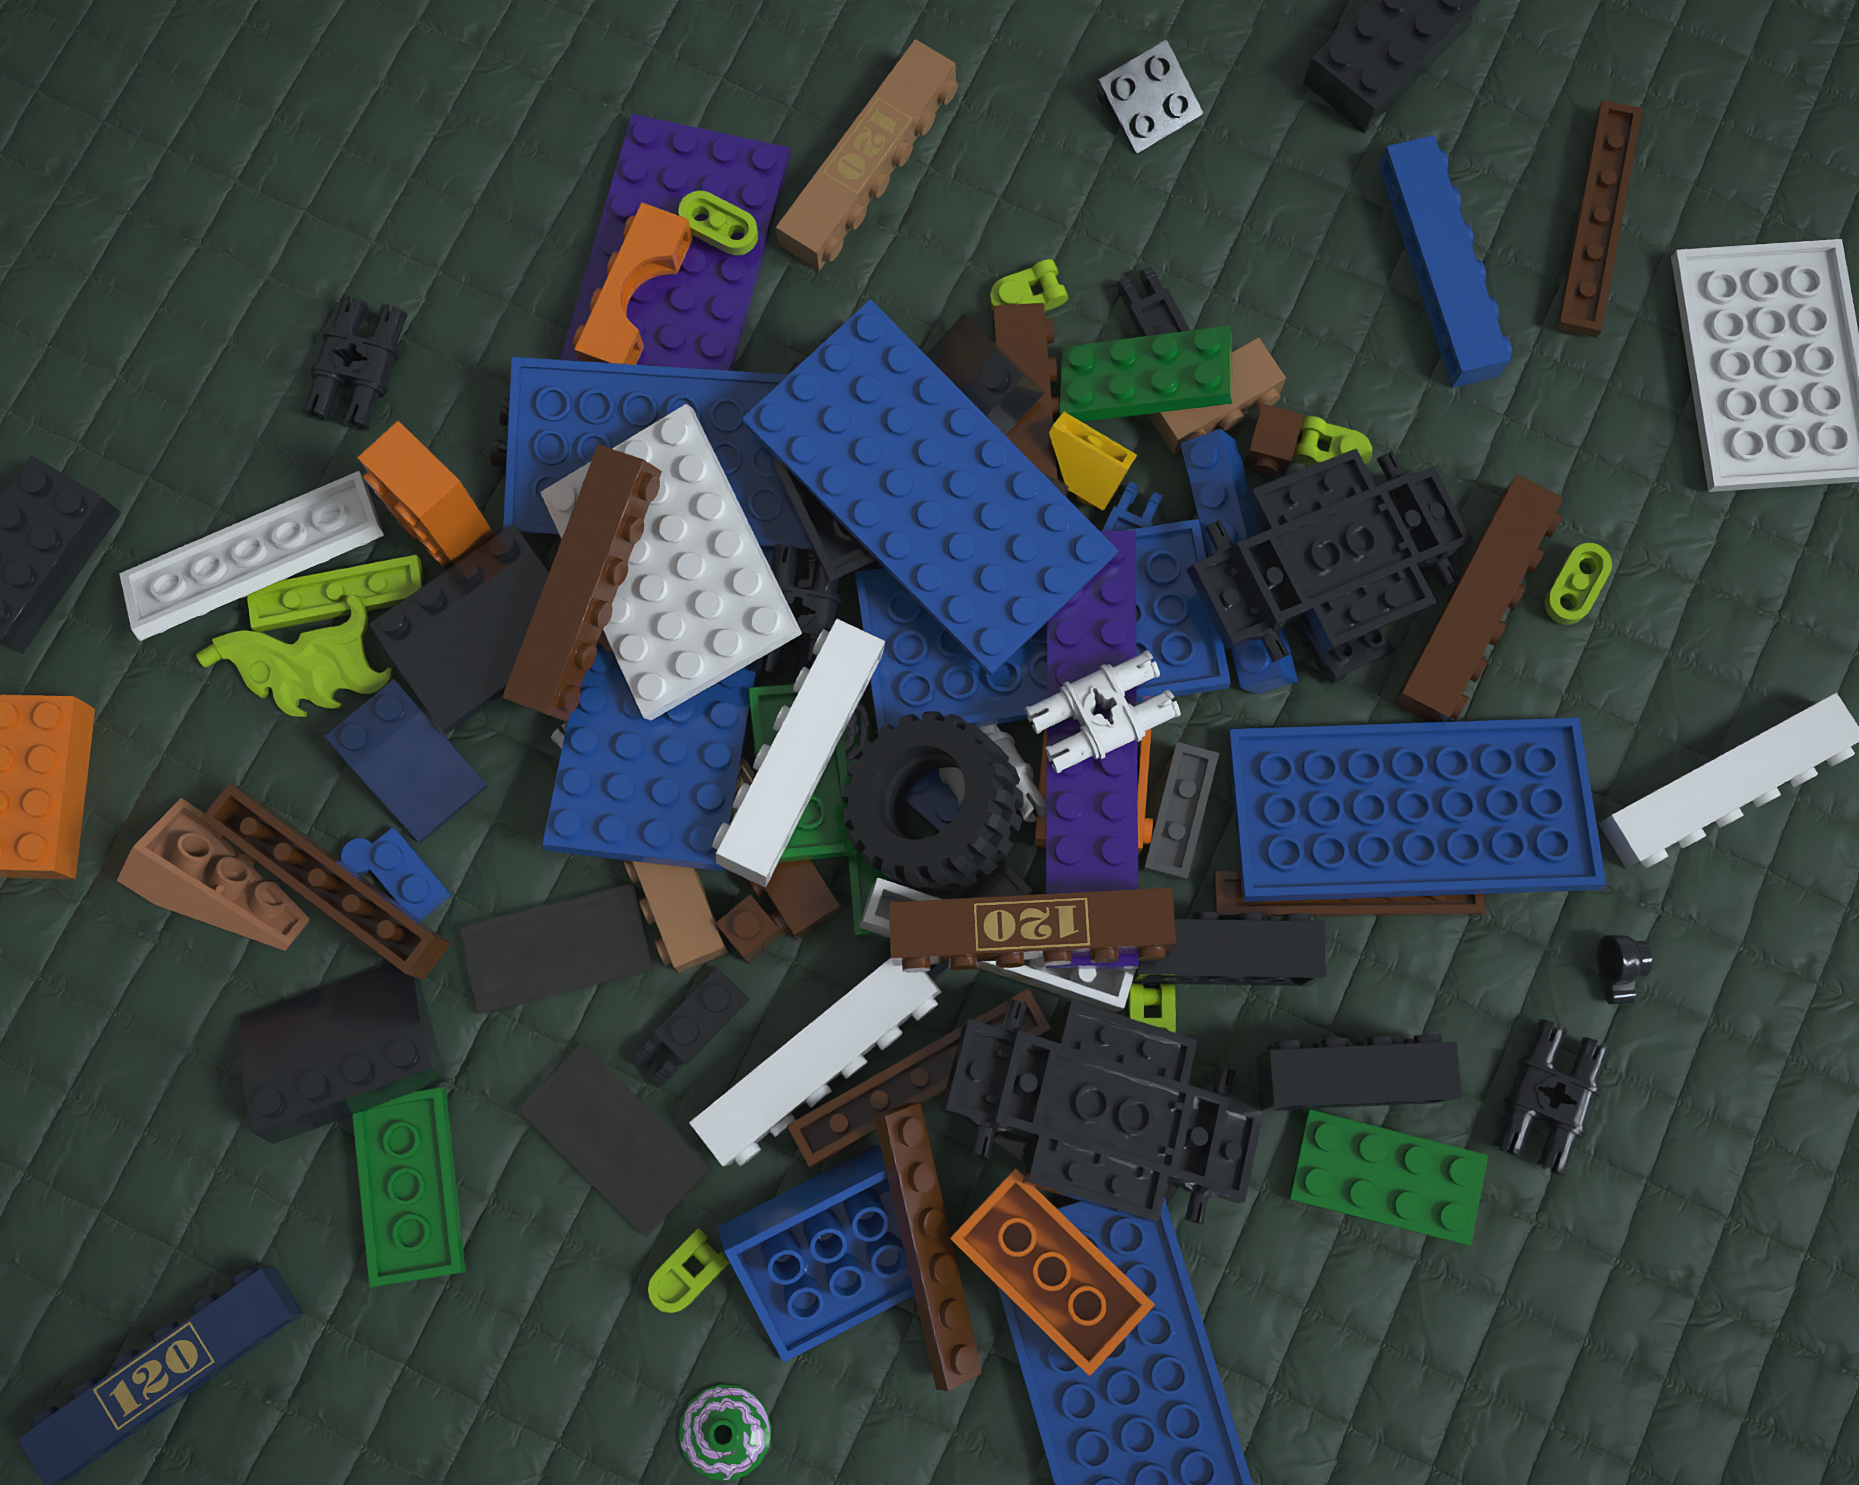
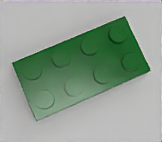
[1059,325,1233,422]
[748,684,858,863]
[352,1087,466,1288]
[1287,1109,1488,1246]

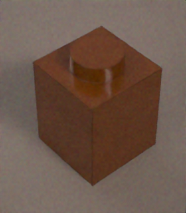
[1244,403,1304,476]
[715,894,783,964]

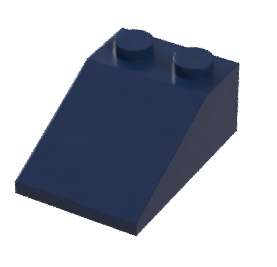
[325,679,488,843]

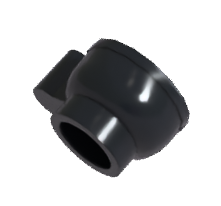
[1597,935,1653,1004]

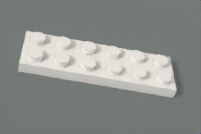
[119,471,384,641]

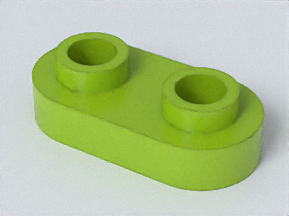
[679,191,758,255]
[1545,543,1612,625]

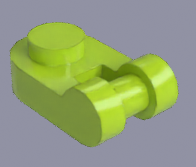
[990,259,1069,311]
[1292,416,1372,466]
[1128,983,1176,1033]
[648,1228,730,1313]

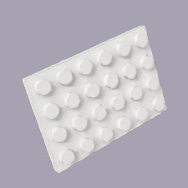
[1671,239,1859,492]
[540,404,802,721]

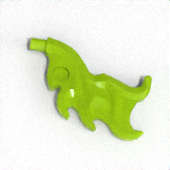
[196,595,394,717]

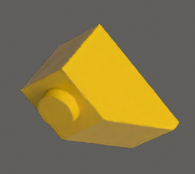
[1049,412,1137,511]

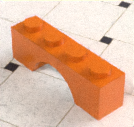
[573,203,693,365]

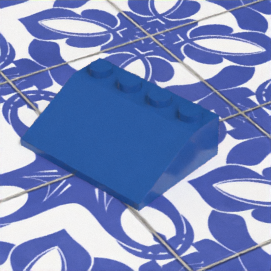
[718,1144,914,1363]

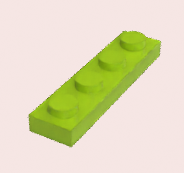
[247,555,425,632]

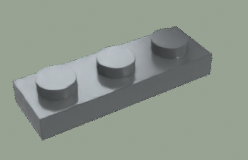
[1143,742,1219,882]

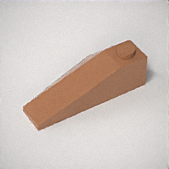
[117,798,310,951]

